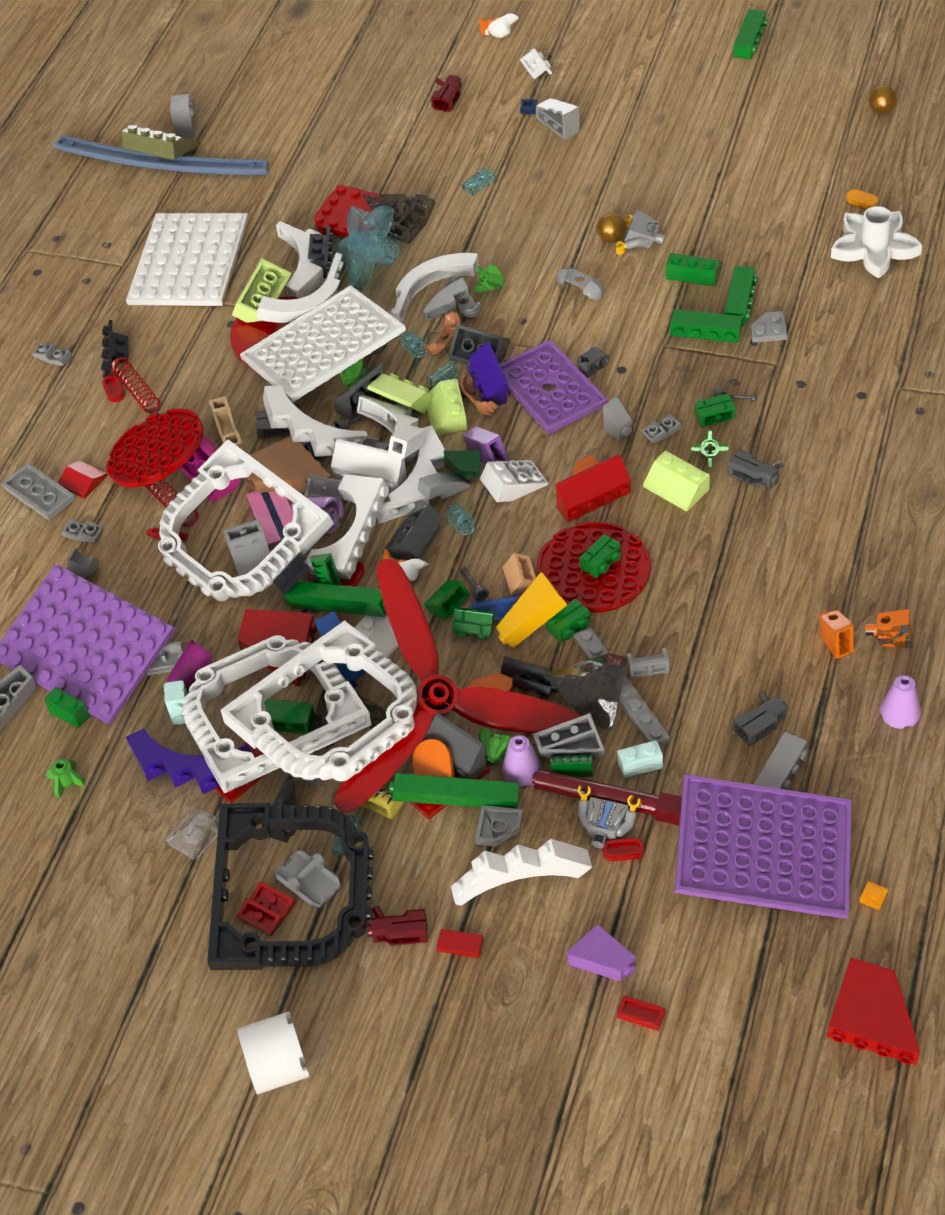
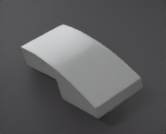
[32,343,72,366]
[641,414,682,444]
[62,519,103,542]

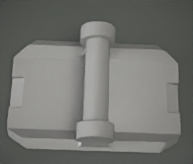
[276,850,342,908]

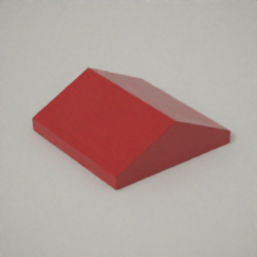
[58,461,108,499]

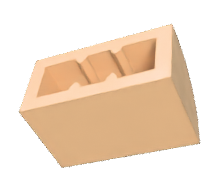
[503,553,536,596]

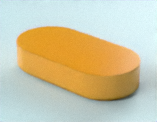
[847,189,878,209]

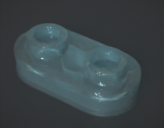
[400,331,427,357]
[446,505,475,535]

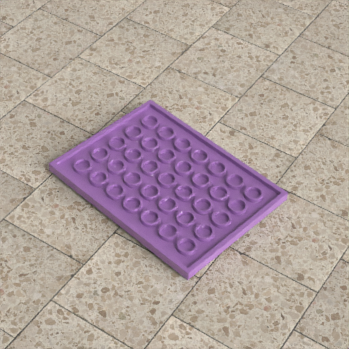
[0,563,176,726]
[674,774,851,919]

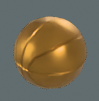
[869,85,897,114]
[597,213,625,242]

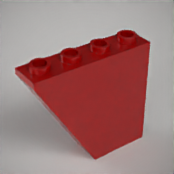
[237,609,317,687]
[827,957,920,1065]

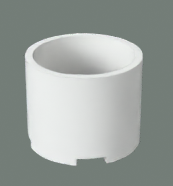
[237,1011,309,1095]

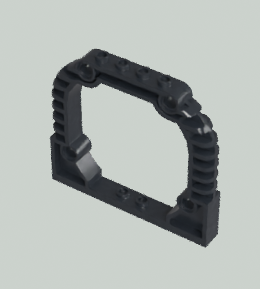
[207,803,374,970]

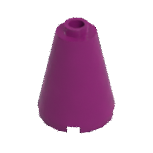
[166,640,217,689]

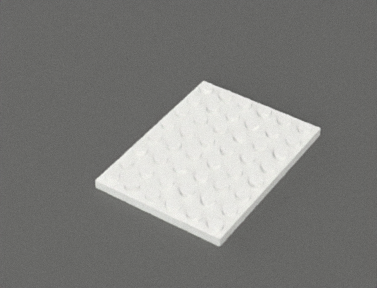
[126,213,249,306]
[240,285,406,402]

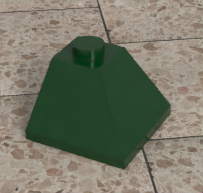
[444,450,481,480]

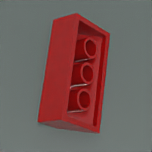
[555,454,631,522]

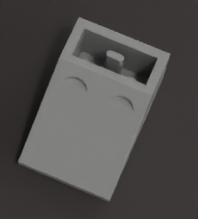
[223,519,270,576]

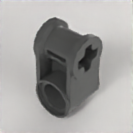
[577,347,609,377]

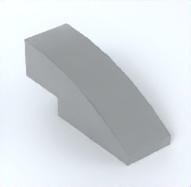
[423,278,469,321]
[418,472,471,500]

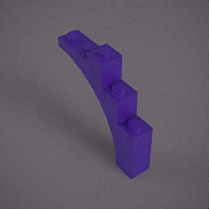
[126,728,251,794]

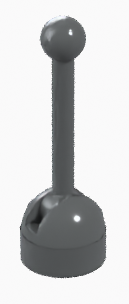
[714,387,757,402]
[334,415,366,430]
[460,567,489,601]

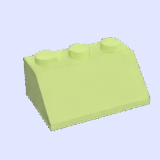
[367,373,433,414]
[427,379,467,436]
[643,450,710,511]

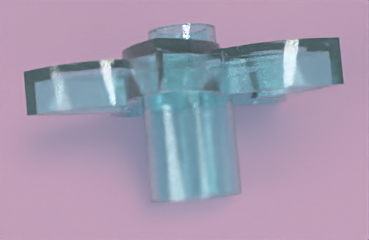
[332,205,399,291]

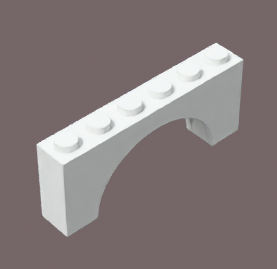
[306,474,389,580]

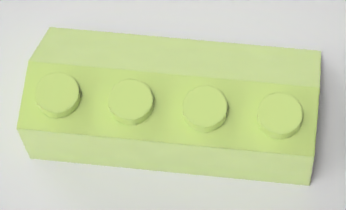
[232,258,292,323]

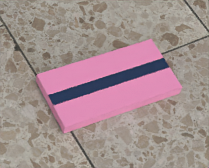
[246,491,297,548]

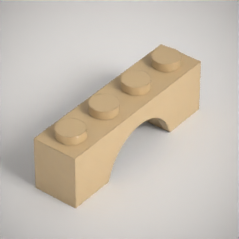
[209,396,245,452]

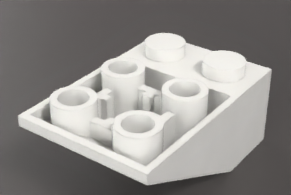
[480,460,548,502]

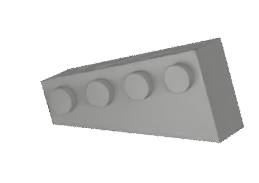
[0,665,37,732]

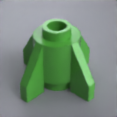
[474,263,504,293]
[340,358,367,387]
[692,430,728,467]
[479,728,510,765]
[46,759,85,797]

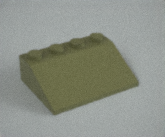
[122,125,201,160]

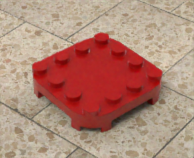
[314,185,390,245]

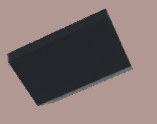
[273,555,310,595]

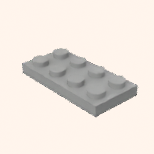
[1,463,76,521]

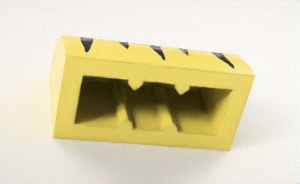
[362,788,404,819]

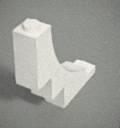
[376,425,445,524]

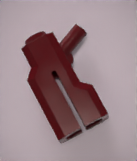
[431,75,461,112]
[368,906,428,946]

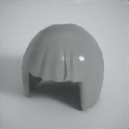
[67,548,99,579]

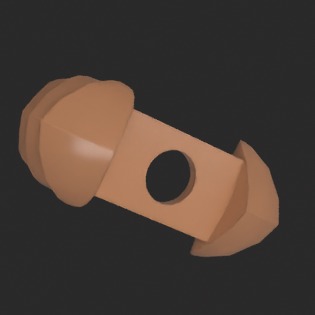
[424,312,462,355]
[458,374,500,415]

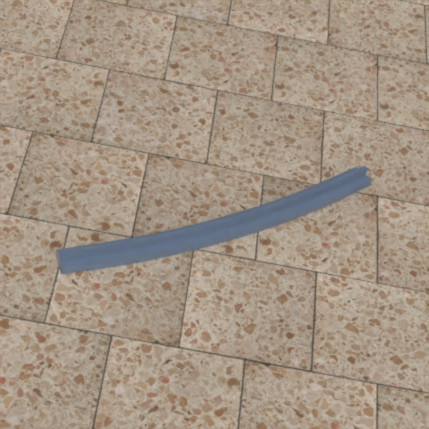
[54,134,269,175]

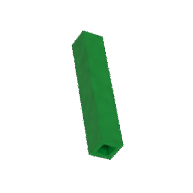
[283,581,387,617]
[389,773,519,809]

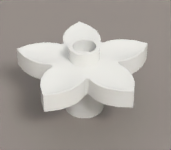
[831,206,922,278]

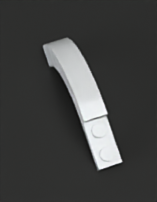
[256,253,343,323]
[391,253,479,323]

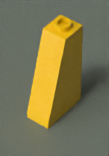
[496,572,567,648]

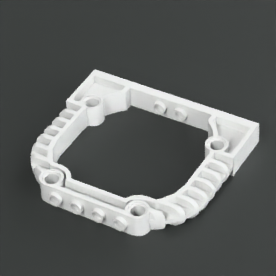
[158,440,334,601]
[221,620,417,781]
[182,635,372,794]

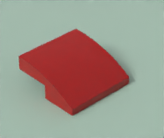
[236,881,297,936]

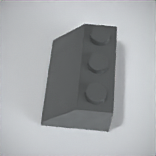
[448,324,510,364]
[334,365,384,420]
[382,504,443,561]
[423,713,486,779]

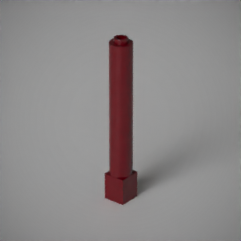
[532,769,681,825]

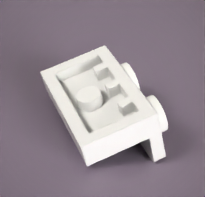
[520,49,552,79]

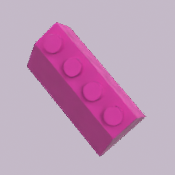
[180,435,241,502]

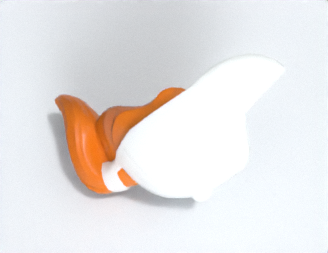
[479,13,519,38]
[382,549,429,582]

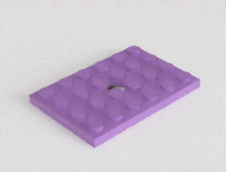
[499,340,608,435]

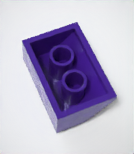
[467,342,508,405]

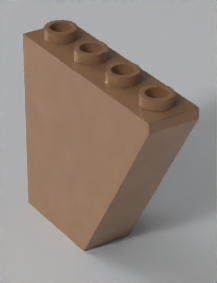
[243,436,332,493]

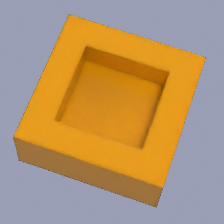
[859,881,889,911]

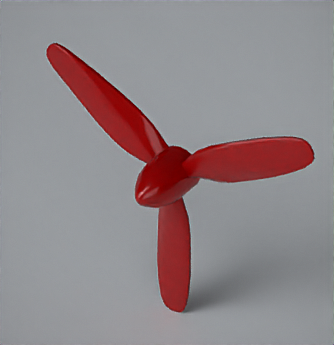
[334,558,581,813]

